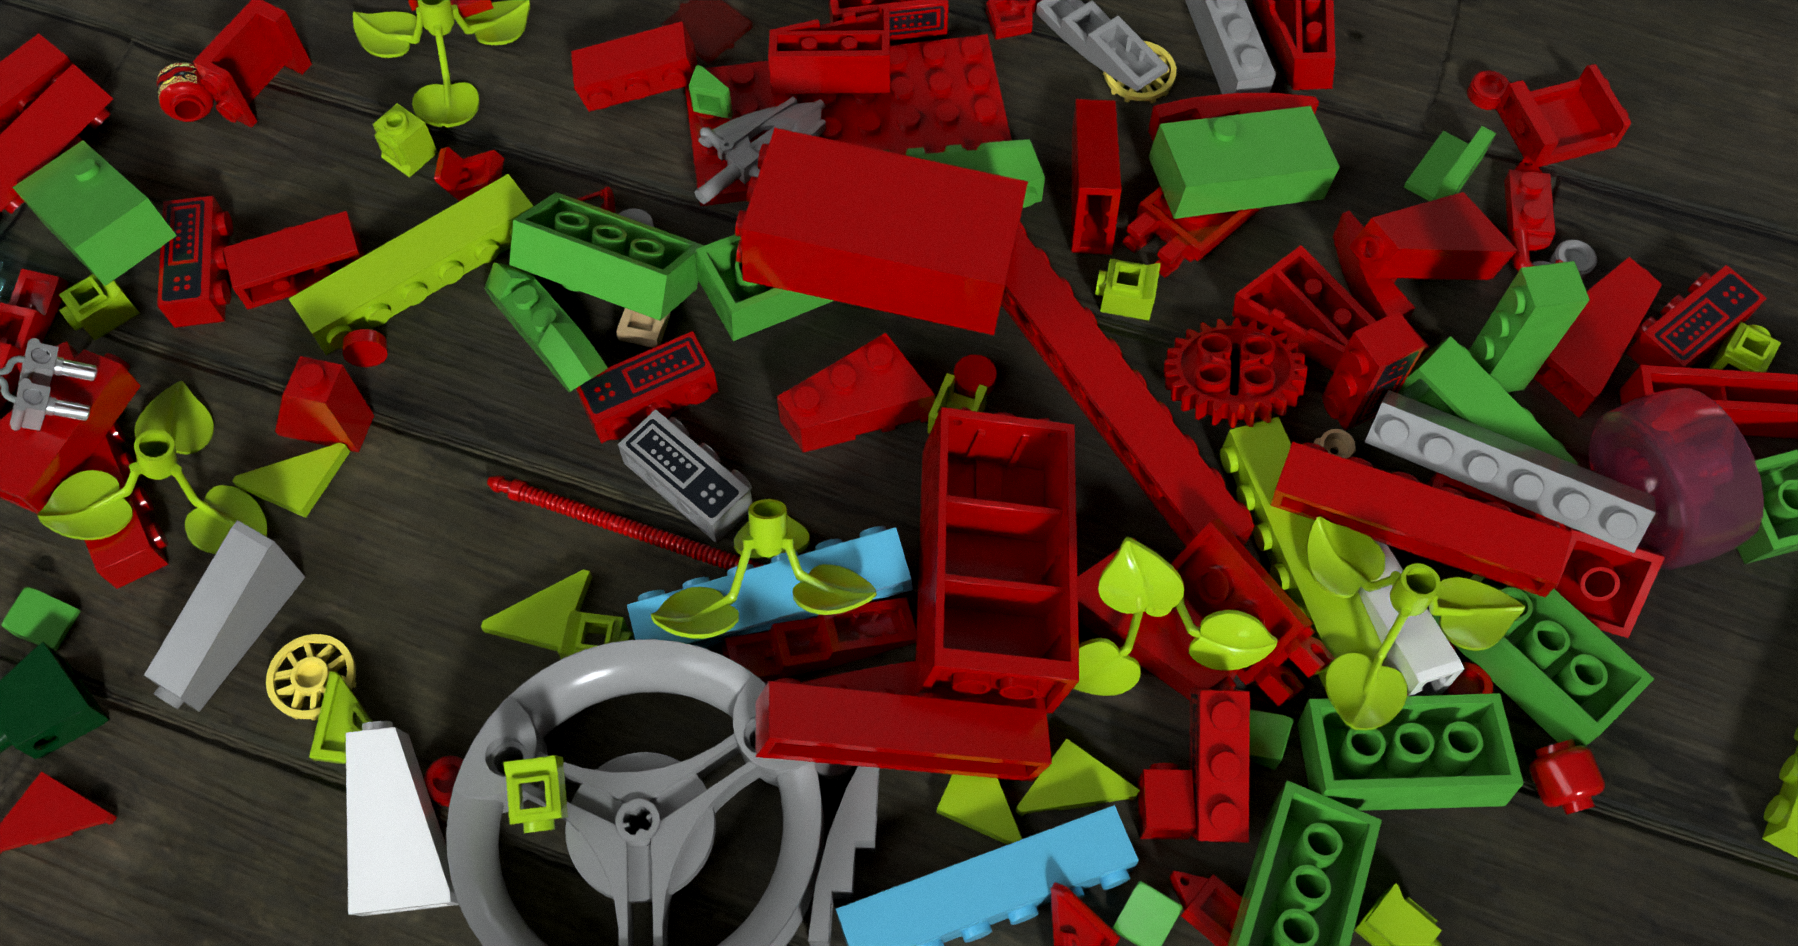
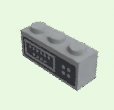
[618,409,753,543]

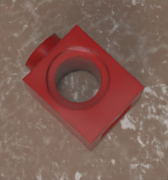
[1137,763,1196,840]

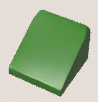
[689,65,733,119]
[1,586,81,651]
[1249,710,1294,770]
[1112,881,1183,946]

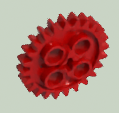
[1164,318,1307,428]

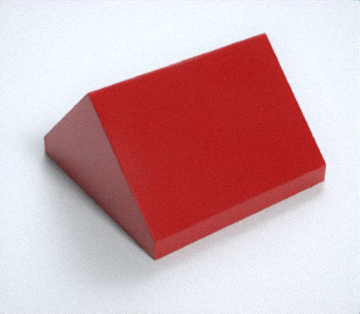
[1554,527,1665,639]

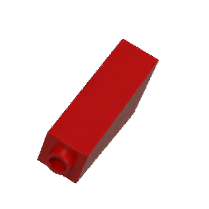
[1071,99,1122,255]
[1349,192,1518,280]
[1533,257,1662,418]
[0,349,141,514]
[1077,538,1240,700]

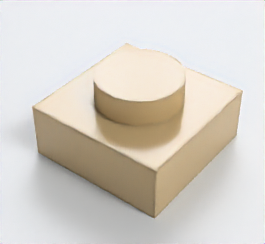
[616,308,671,348]

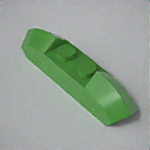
[484,263,608,392]

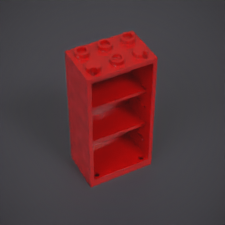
[735,128,1028,335]
[915,407,1079,714]

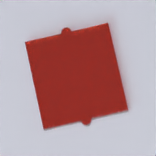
[661,0,753,64]

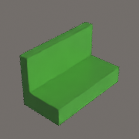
[1404,126,1496,201]

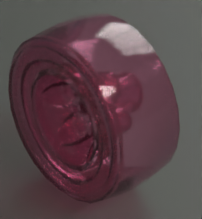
[1589,388,1764,570]

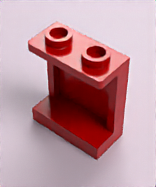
[193,0,312,127]
[1496,64,1631,167]

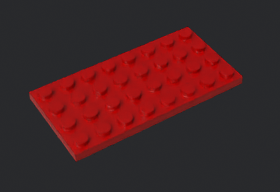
[685,34,1012,206]

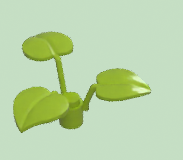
[353,0,530,127]
[37,381,267,554]
[651,499,877,639]
[1306,516,1525,730]
[1073,537,1278,696]

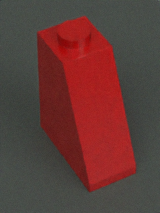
[275,356,374,453]

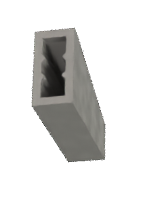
[144,520,305,712]

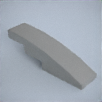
[1036,0,1168,91]
[808,766,880,946]

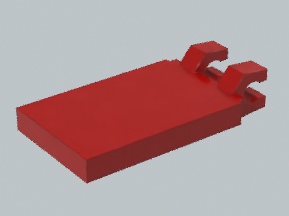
[1122,186,1263,278]
[1171,519,1335,706]

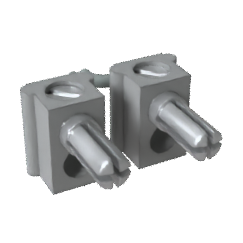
[0,338,98,431]

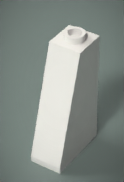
[1358,540,1465,696]
[346,721,459,916]

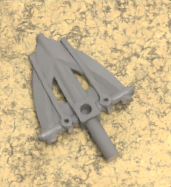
[695,97,826,204]

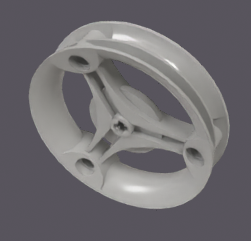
[446,639,825,946]

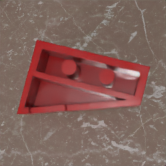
[1252,0,1336,90]
[768,3,890,95]
[1232,245,1376,371]
[777,333,935,453]

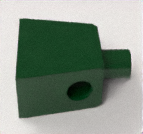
[0,642,109,759]

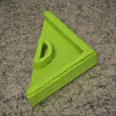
[232,442,350,518]
[481,569,592,651]
[309,671,373,765]
[1015,738,1140,816]
[937,774,1022,845]

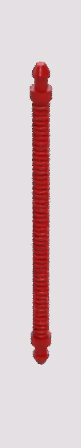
[487,475,764,570]

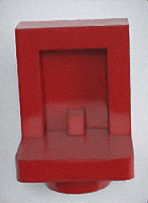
[434,147,505,201]

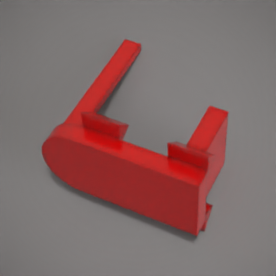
[578,186,615,213]

